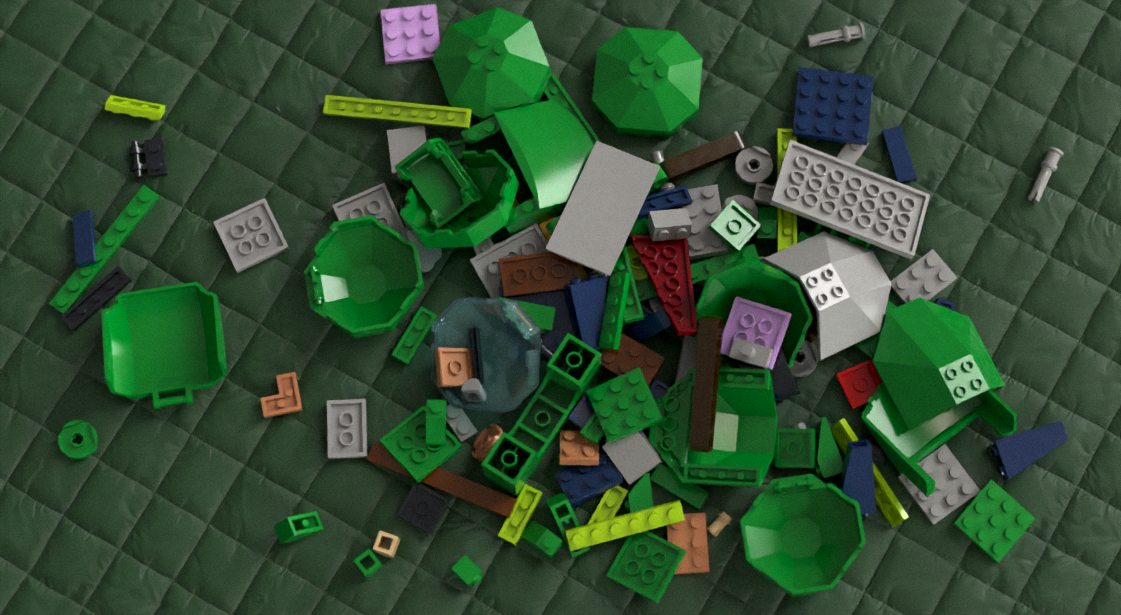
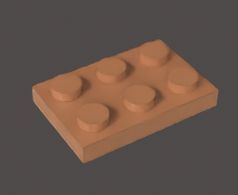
[666,513,710,574]

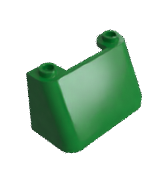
[394,138,483,229]

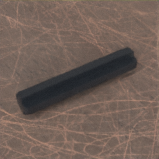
[468,327,484,384]

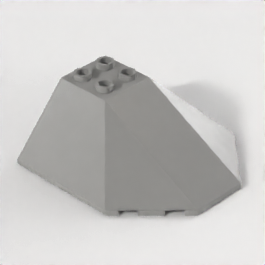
[763,231,891,361]

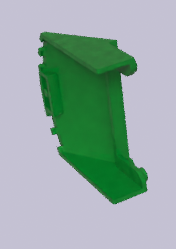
[461,100,594,237]
[861,382,1017,497]

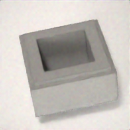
[461,378,487,402]

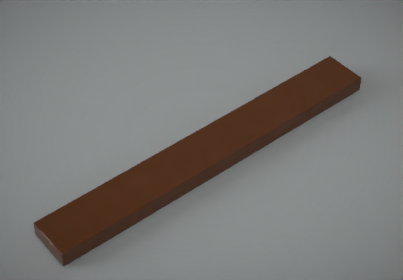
[367,442,517,519]

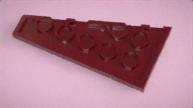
[629,235,698,336]

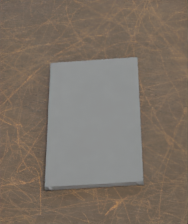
[545,141,660,276]

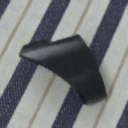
[729,344,800,400]

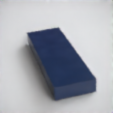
[882,126,916,183]
[638,185,692,219]
[72,210,97,267]

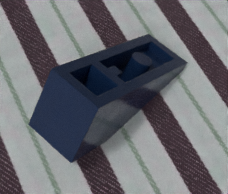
[627,308,671,343]

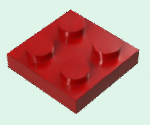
[836,359,882,410]

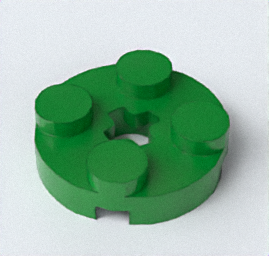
[58,420,98,459]

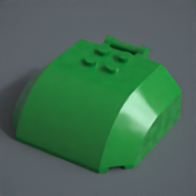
[101,282,227,409]

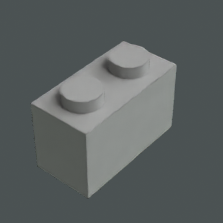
[647,208,692,241]

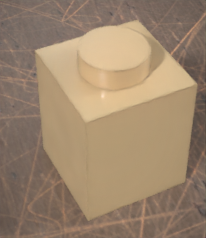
[373,531,400,558]

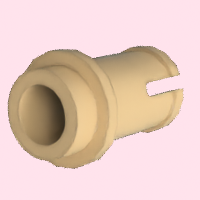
[707,512,732,537]

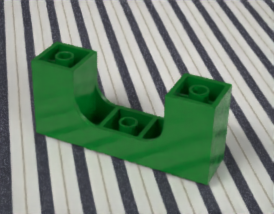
[481,333,601,497]

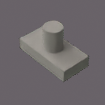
[729,338,773,369]

